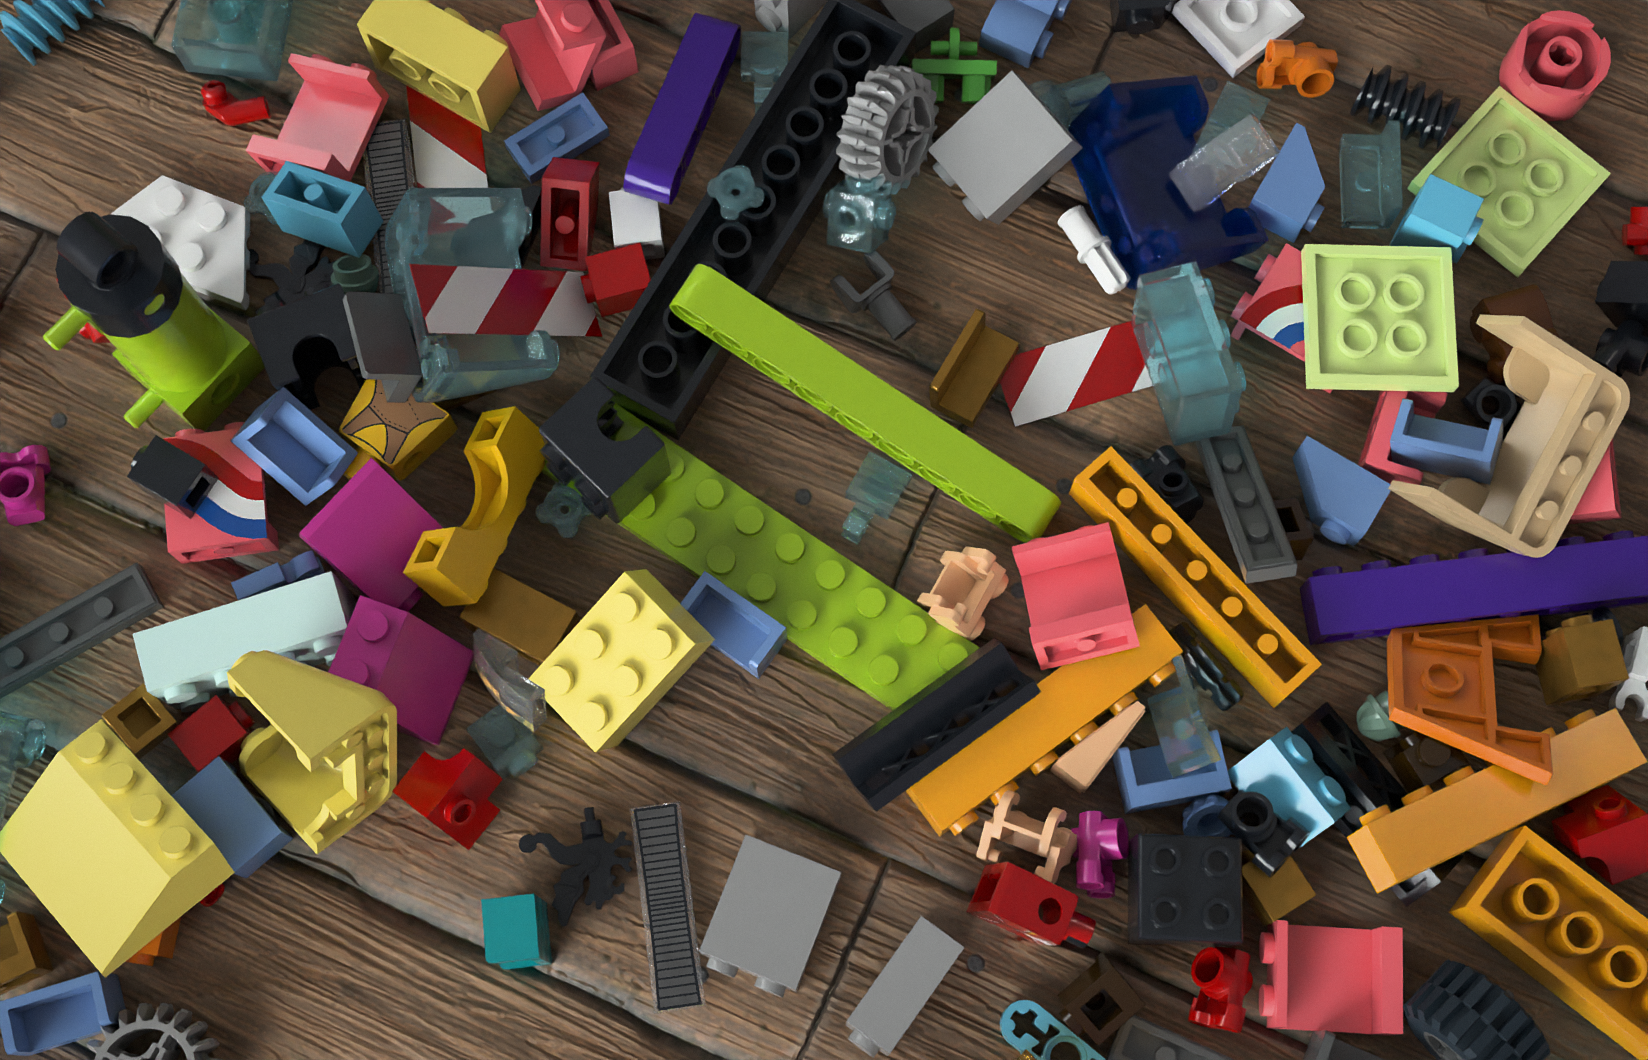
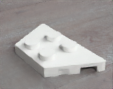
[111,175,250,310]

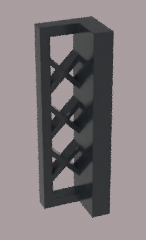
[832,638,1041,812]
[1291,702,1464,907]

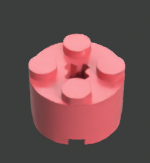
[1499,10,1611,121]

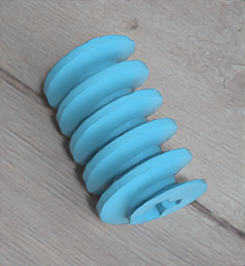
[0,0,105,66]

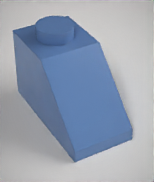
[1244,123,1325,243]
[1292,436,1391,547]

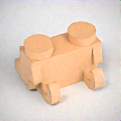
[916,546,1009,641]
[976,790,1077,884]

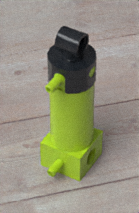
[43,211,265,431]

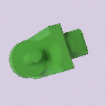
[911,27,997,104]

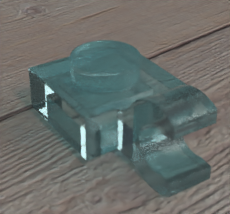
[741,31,789,115]
[841,451,912,545]

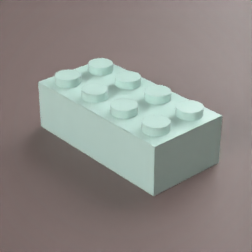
[133,571,356,712]

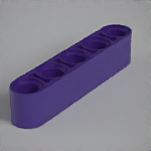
[623,13,741,205]

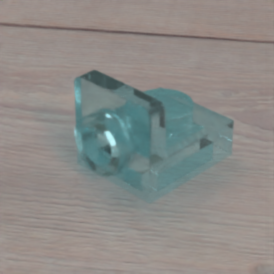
[466,699,544,779]

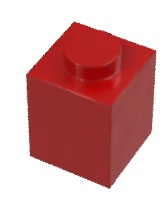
[580,243,651,317]
[167,695,256,773]

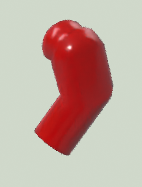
[201,80,271,126]

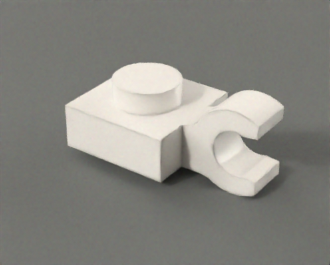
[1609,626,1648,722]

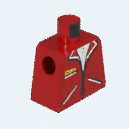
[966,862,1096,948]

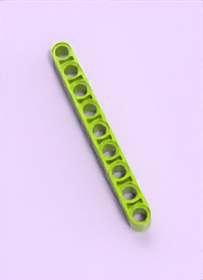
[669,264,1061,543]

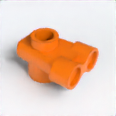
[1256,39,1338,98]

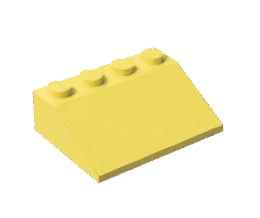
[0,719,235,978]

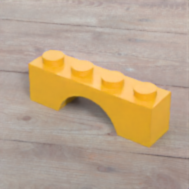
[403,406,545,607]

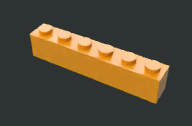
[1069,446,1322,708]
[906,604,1183,837]
[1347,708,1648,894]

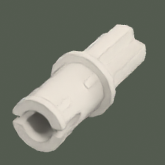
[1058,205,1130,295]

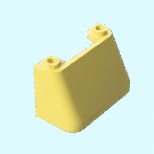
[227,650,397,854]

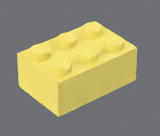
[357,0,521,133]
[527,569,715,753]

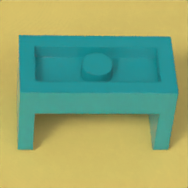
[481,893,552,970]

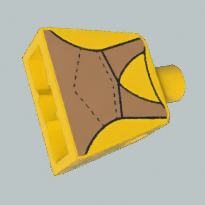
[339,379,458,481]

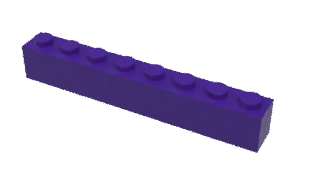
[1299,531,1648,645]

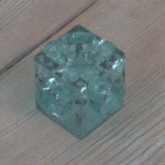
[823,176,896,253]

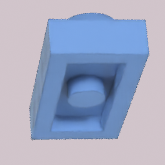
[504,92,610,184]

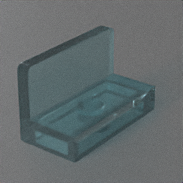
[1339,120,1403,229]
[1147,654,1222,778]

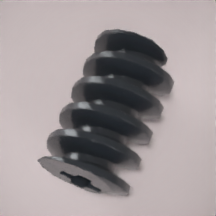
[1350,65,1461,150]

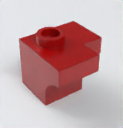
[392,748,503,850]
[1552,785,1648,885]

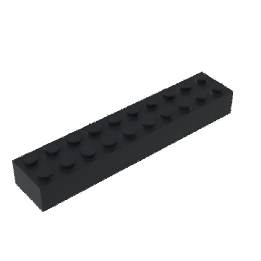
[590,0,916,440]

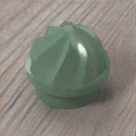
[331,254,379,293]
[1356,690,1404,742]

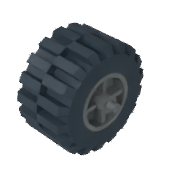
[1403,960,1551,1060]

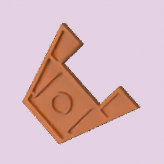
[1386,614,1553,786]

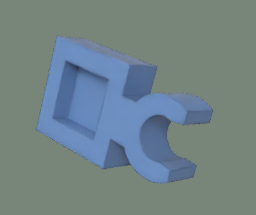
[231,550,325,600]

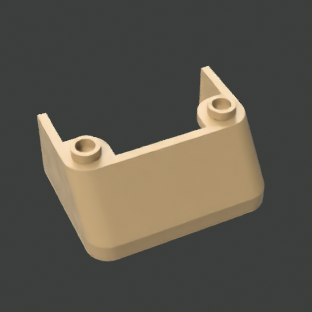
[1388,314,1630,558]

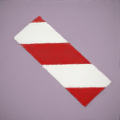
[406,85,490,233]
[409,264,603,337]
[1000,302,1218,427]

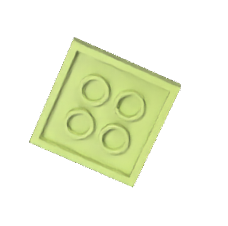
[1407,86,1611,278]
[1301,244,1459,392]

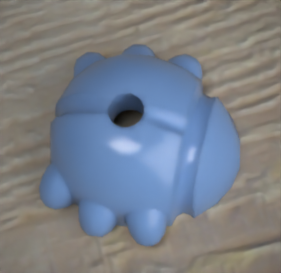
[1182,794,1244,837]

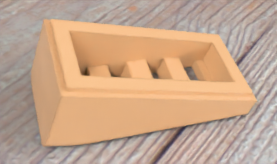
[1050,701,1146,794]

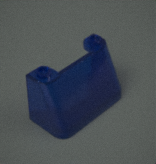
[1068,75,1269,290]

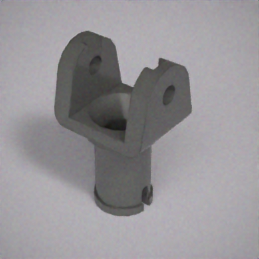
[830,249,917,342]

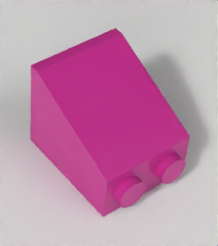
[299,458,443,612]
[328,595,475,746]

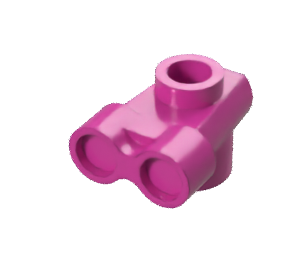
[0,445,51,526]
[1071,811,1129,899]

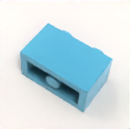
[261,161,383,258]
[1389,174,1484,264]
[1228,727,1351,847]

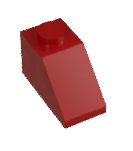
[540,157,600,271]

